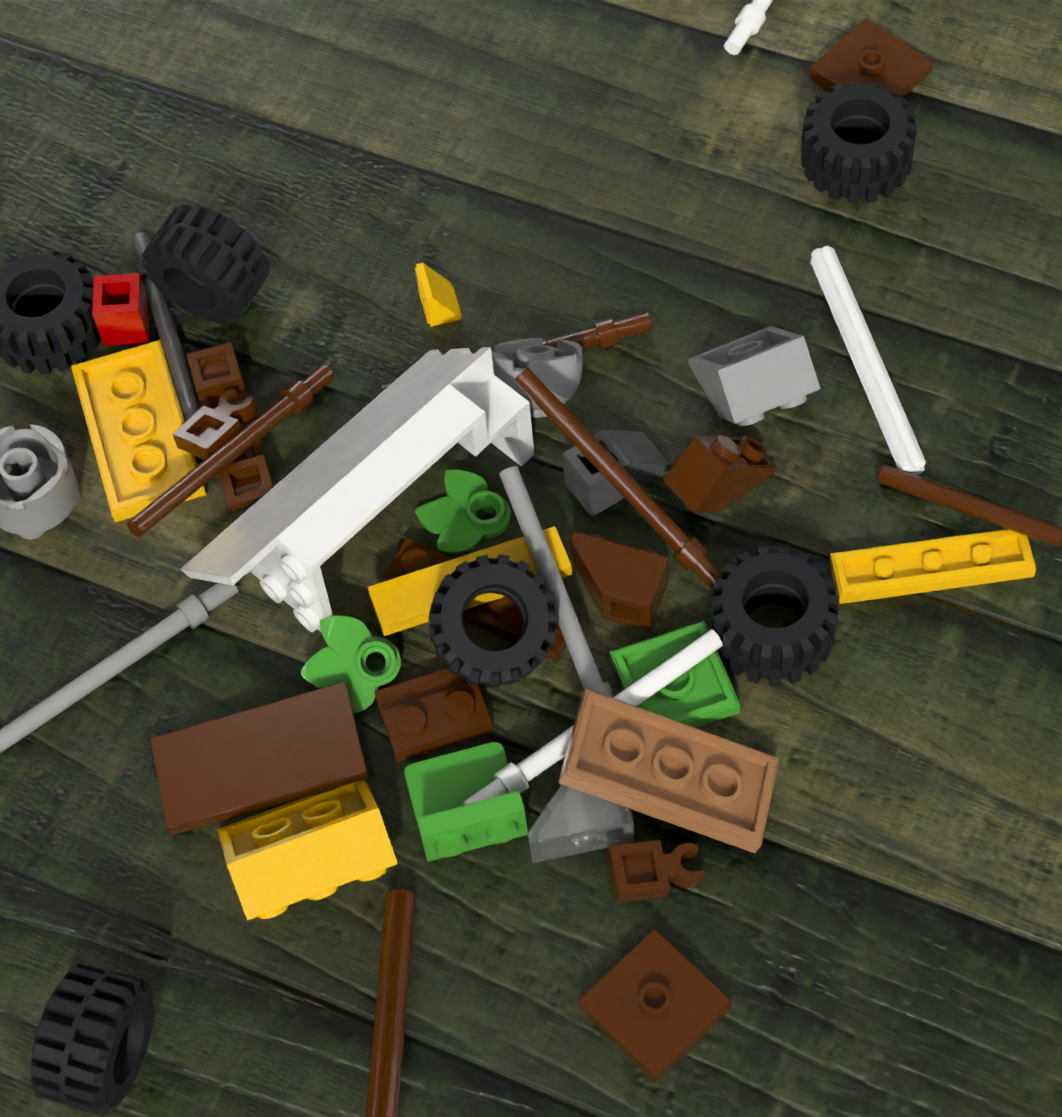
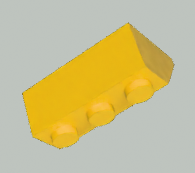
[217,779,398,921]

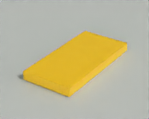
[71,340,207,522]

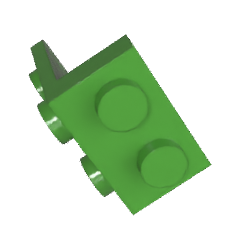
[404,742,528,862]

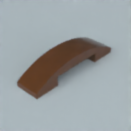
[186,342,273,511]

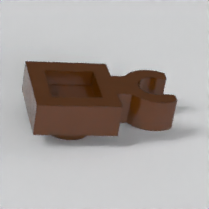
[173,388,258,460]
[605,840,705,903]

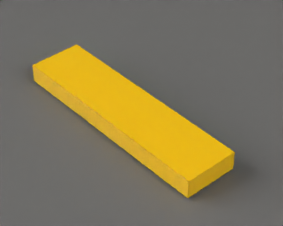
[367,526,572,636]
[829,529,1036,604]

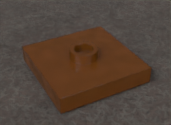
[809,19,933,98]
[578,929,732,1083]

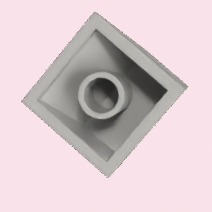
[687,326,820,426]

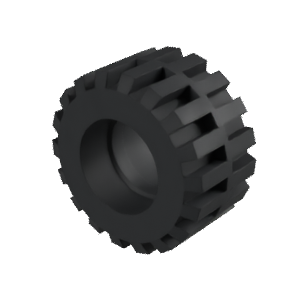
[801,81,917,203]
[142,204,270,324]
[0,249,100,375]
[711,547,839,686]
[428,555,559,687]
[31,962,154,1117]

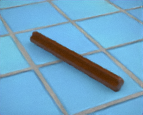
[366,889,415,1117]

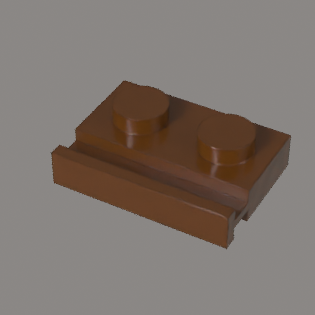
[374,668,493,762]

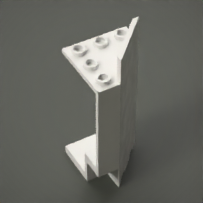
[180,347,534,632]

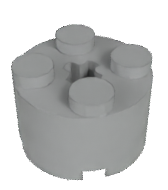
[0,424,81,540]

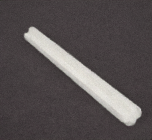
[811,246,926,475]

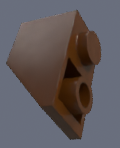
[663,435,777,513]
[571,532,669,631]

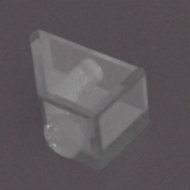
[527,785,634,863]

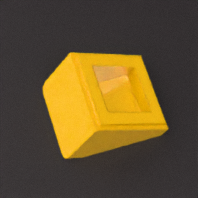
[415,263,462,327]

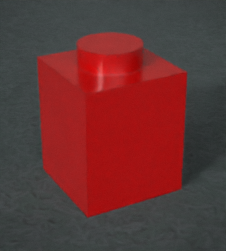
[92,273,151,346]

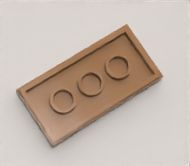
[558,689,779,853]

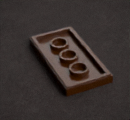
[150,682,370,835]

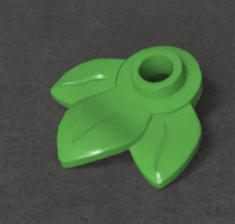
[415,470,511,554]
[301,615,401,714]

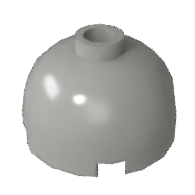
[491,338,583,418]

